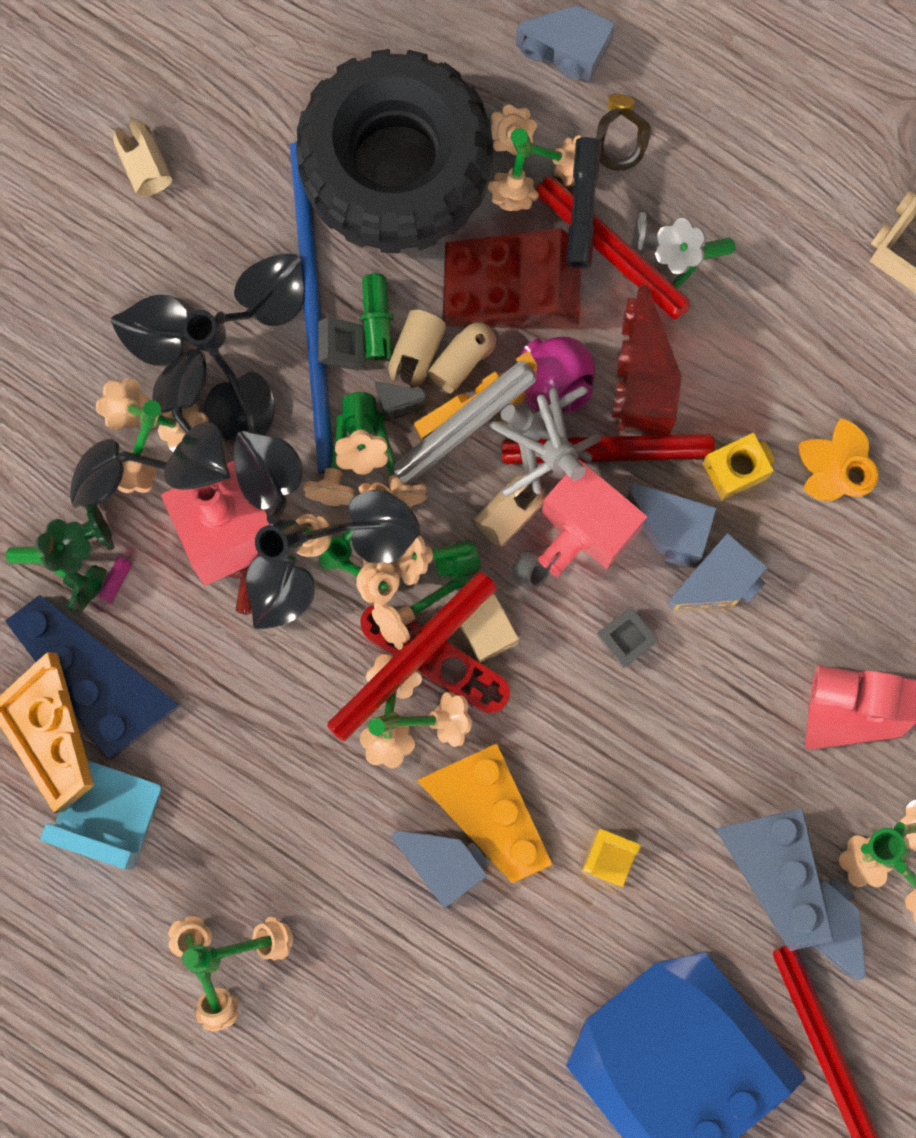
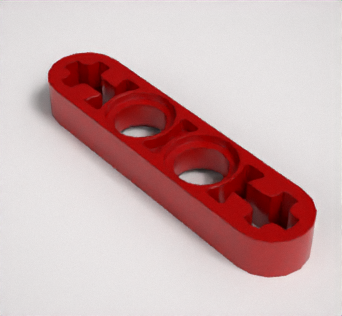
[360,604,510,714]

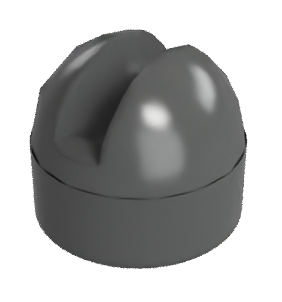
[512,551,551,589]

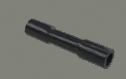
[566,137,601,269]

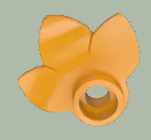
[798,418,879,501]

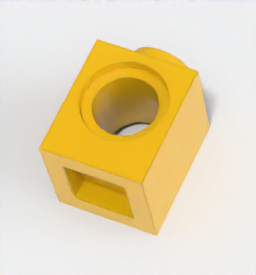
[702,432,775,501]

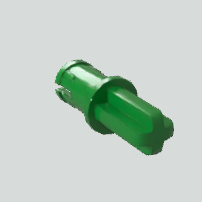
[360,273,394,360]

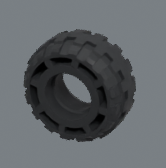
[296,49,493,253]

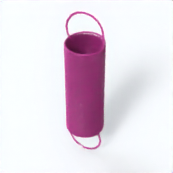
[97,547,133,612]

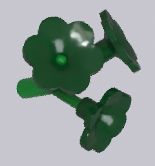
[6,505,115,612]

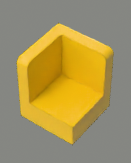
[581,828,641,888]

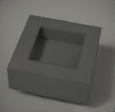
[318,317,364,370]
[596,606,659,669]

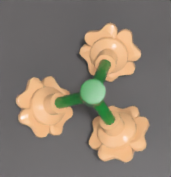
[487,104,583,211]

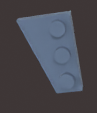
[716,808,834,951]

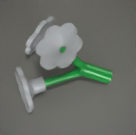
[631,212,735,326]

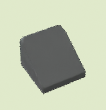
[375,382,427,421]

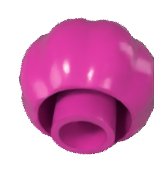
[521,337,595,413]

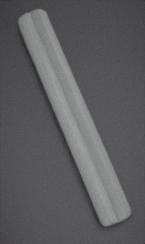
[394,361,536,484]

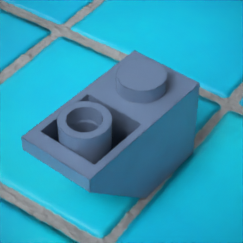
[516,5,615,82]

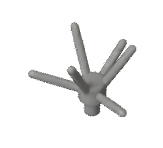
[489,386,592,494]
[491,387,601,497]

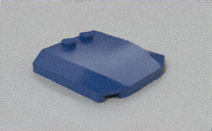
[566,952,806,1138]

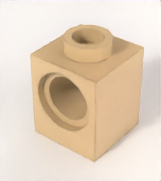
[460,593,519,664]

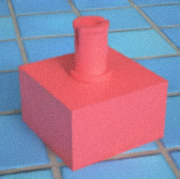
[537,459,647,577]
[161,461,269,586]

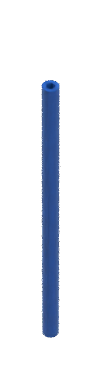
[290,142,333,474]

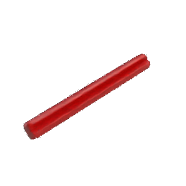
[536,176,691,319]
[501,434,715,464]
[327,572,497,741]
[772,944,879,1138]

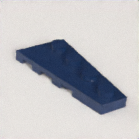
[5,595,181,760]

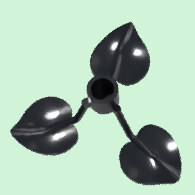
[111,254,304,442]
[70,347,230,508]
[234,431,420,629]

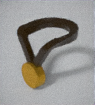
[596,94,651,171]

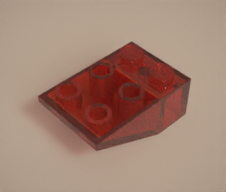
[442,228,581,329]
[611,284,682,435]

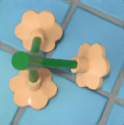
[96,378,209,493]
[360,654,472,769]

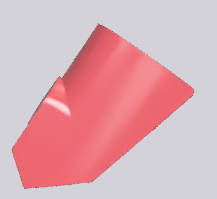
[805,665,916,750]

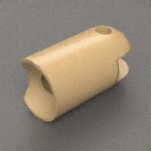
[113,119,173,197]
[388,310,447,388]
[427,322,496,394]
[472,473,546,548]

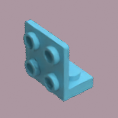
[40,760,162,870]

